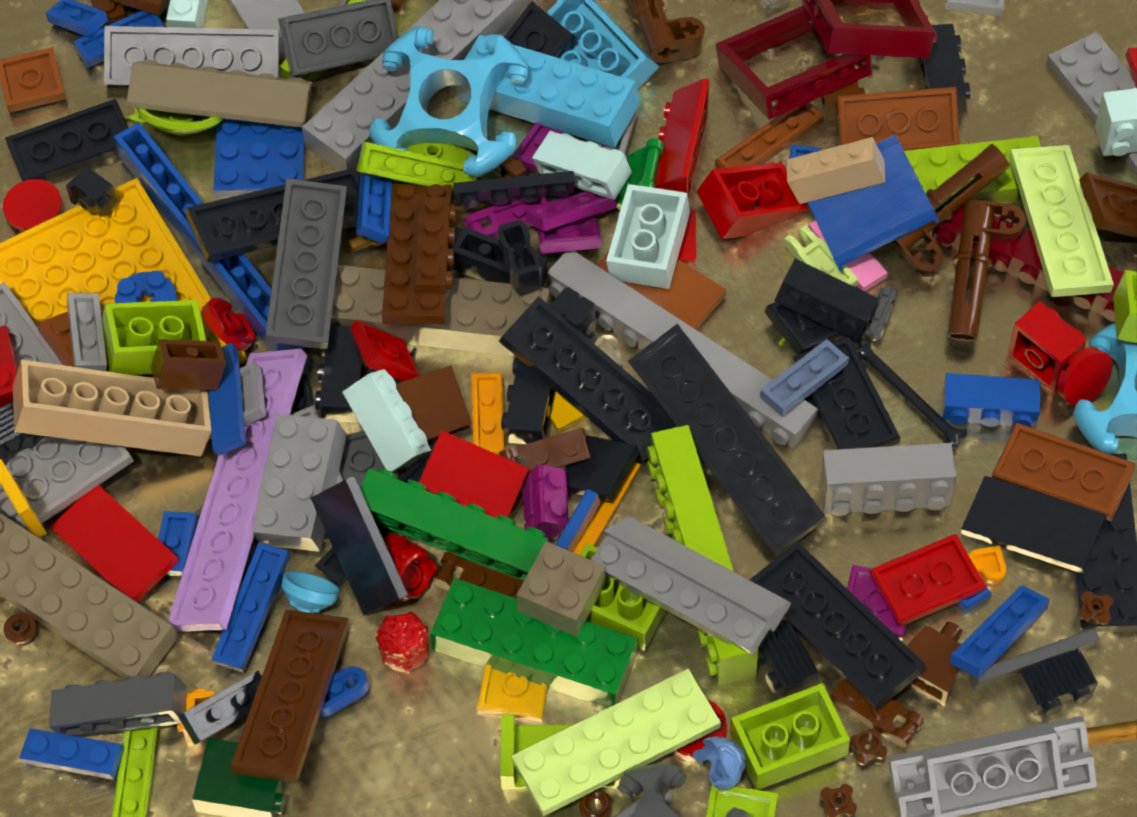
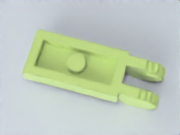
[784,225,858,287]

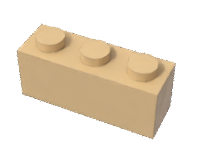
[787,137,885,204]

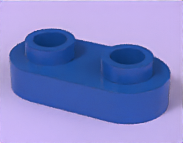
[319,666,369,717]

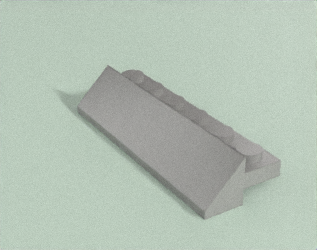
[591,516,791,655]
[887,716,1097,817]

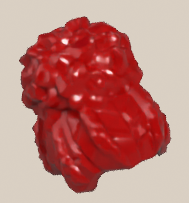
[382,533,438,601]
[375,611,429,674]

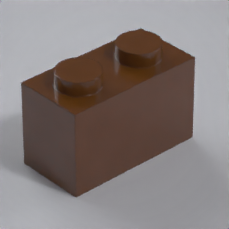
[151,339,226,390]

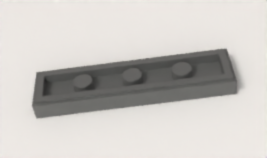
[969,629,1100,690]

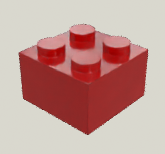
[1008,301,1087,393]

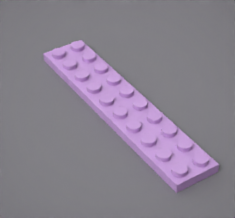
[167,349,307,632]

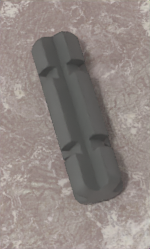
[864,285,898,341]

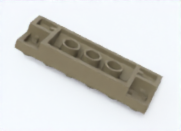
[126,60,312,128]

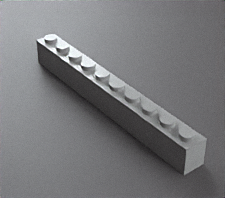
[547,251,818,450]

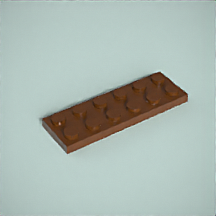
[231,610,349,783]

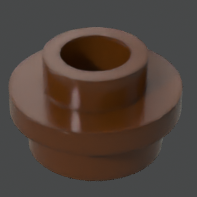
[3,613,37,645]
[579,790,612,817]

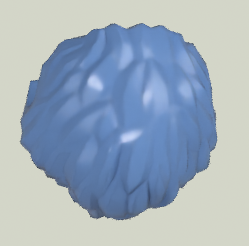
[693,736,746,790]

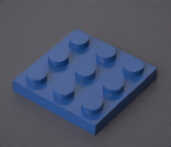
[213,118,306,197]

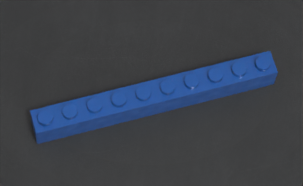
[114,122,305,351]

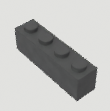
[49,672,187,737]

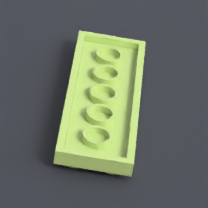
[1009,145,1114,297]
[512,669,721,816]

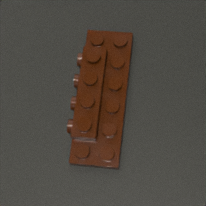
[382,184,456,325]

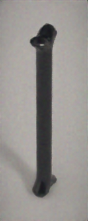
[855,339,967,449]

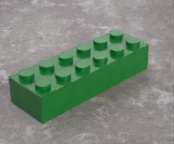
[360,468,549,580]
[430,578,638,708]

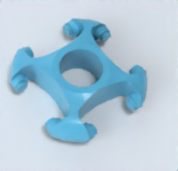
[369,26,528,177]
[1073,322,1137,454]

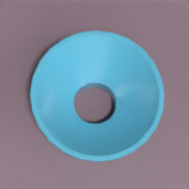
[281,571,340,613]

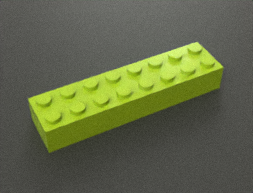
[647,425,758,687]

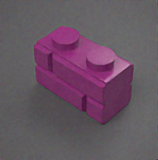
[522,465,569,542]

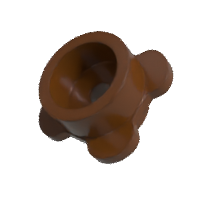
[1078,591,1113,625]
[850,729,887,765]
[820,784,857,817]

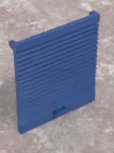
[808,134,940,272]

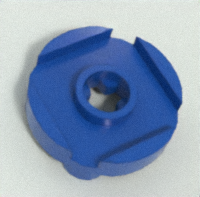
[115,270,178,303]

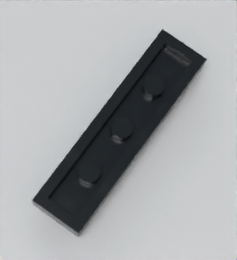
[453,171,575,208]

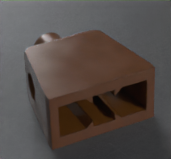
[907,622,963,705]

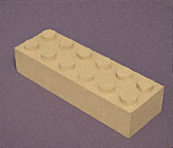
[13,359,211,456]

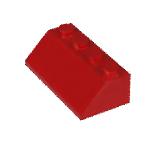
[654,79,709,201]

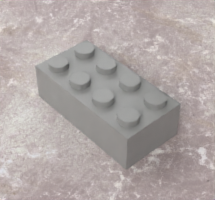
[252,414,347,552]
[820,443,956,516]

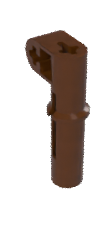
[629,0,705,63]
[891,144,1010,271]
[947,200,1026,341]

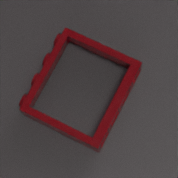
[801,0,937,58]
[716,5,872,120]

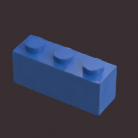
[942,373,1040,428]

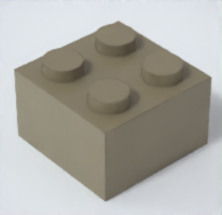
[517,541,606,637]

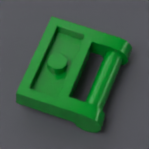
[617,138,664,210]

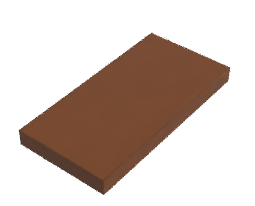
[837,87,960,151]
[597,251,727,331]
[992,423,1136,521]

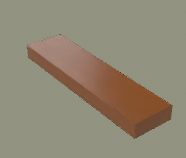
[715,102,824,169]

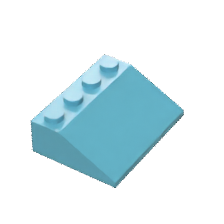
[547,0,659,89]

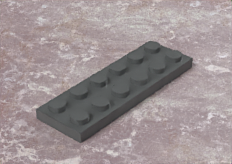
[265,178,347,349]

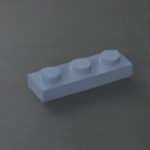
[760,339,849,416]

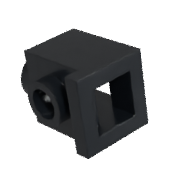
[66,166,117,217]

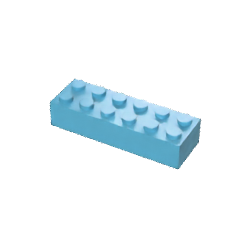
[455,35,641,148]

